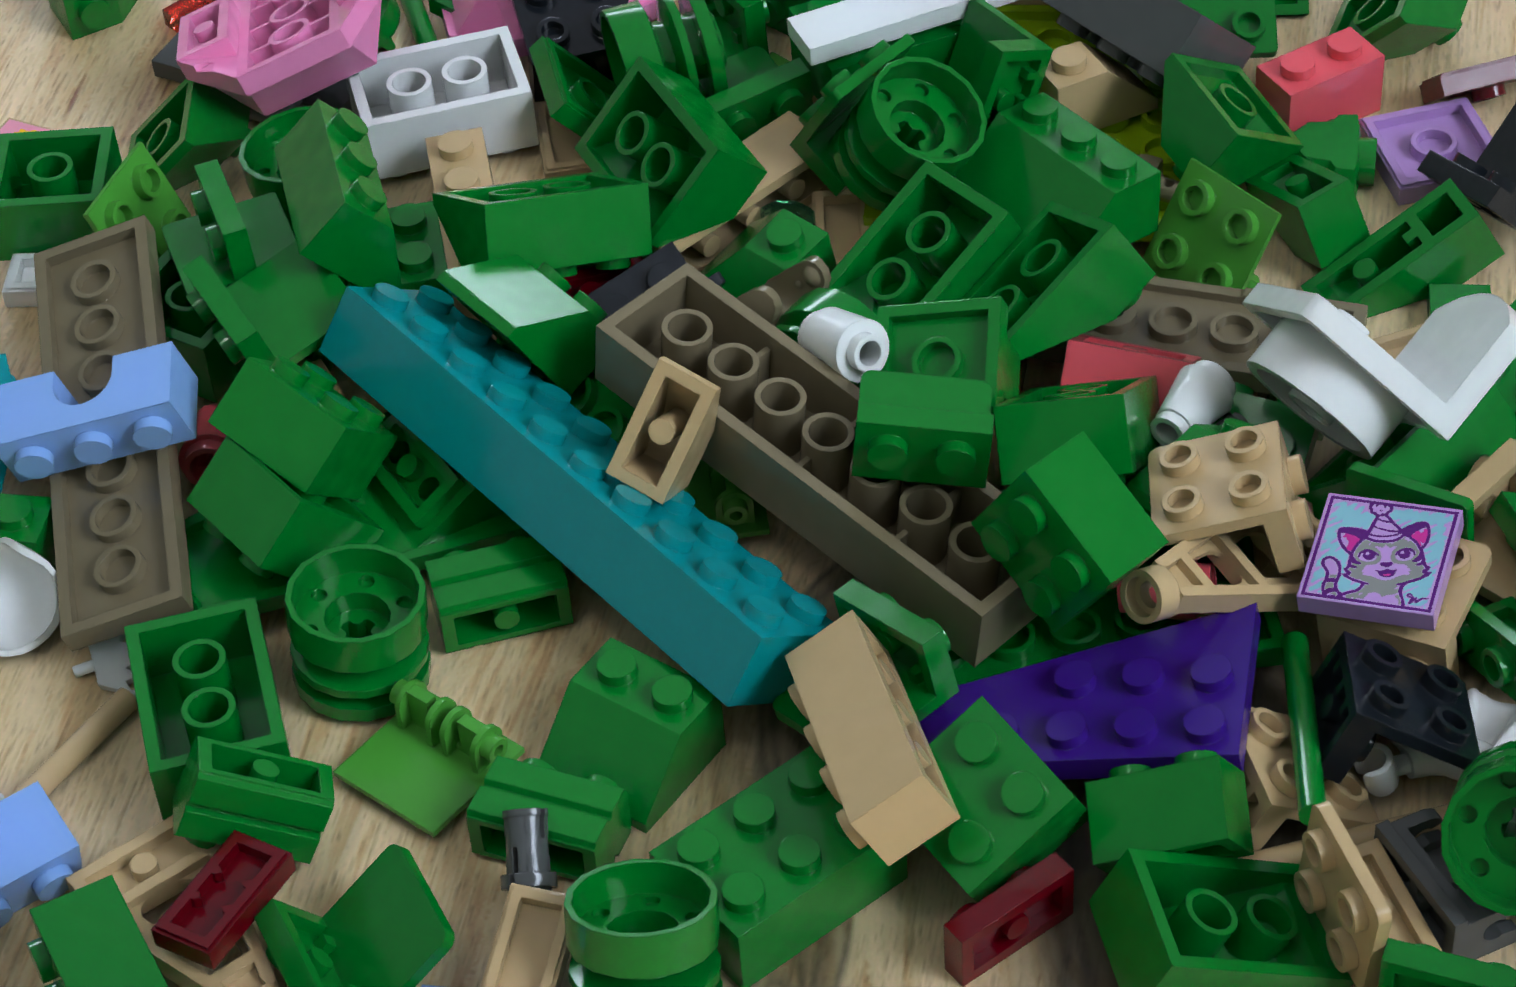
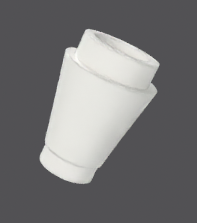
[1150,360,1236,446]

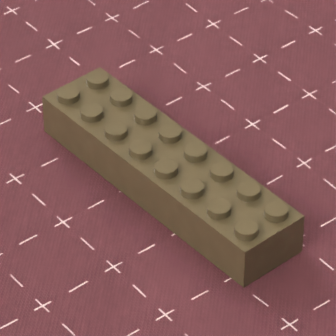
[595,263,1038,668]

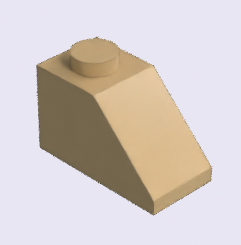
[1038,41,1158,129]
[606,356,721,504]

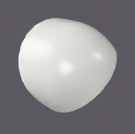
[0,537,60,657]

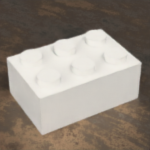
[346,25,539,179]

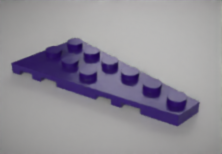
[919,602,1261,780]

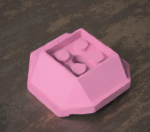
[176,0,382,116]

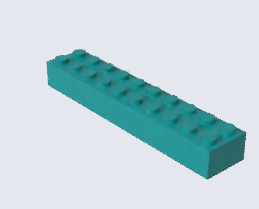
[319,283,833,707]

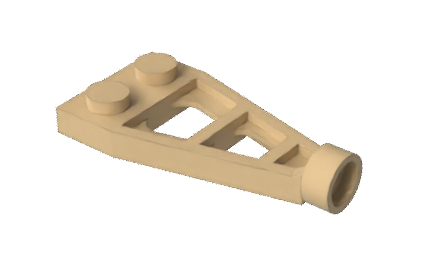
[1120,498,1320,624]
[65,815,281,987]

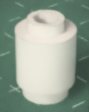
[798,307,889,383]

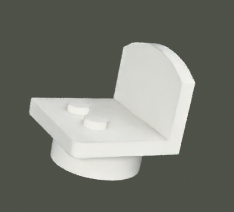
[1242,282,1516,460]

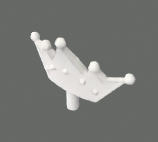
[72,634,136,697]

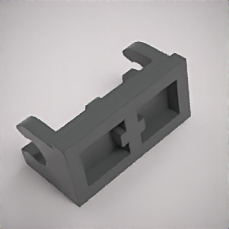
[1374,808,1516,960]

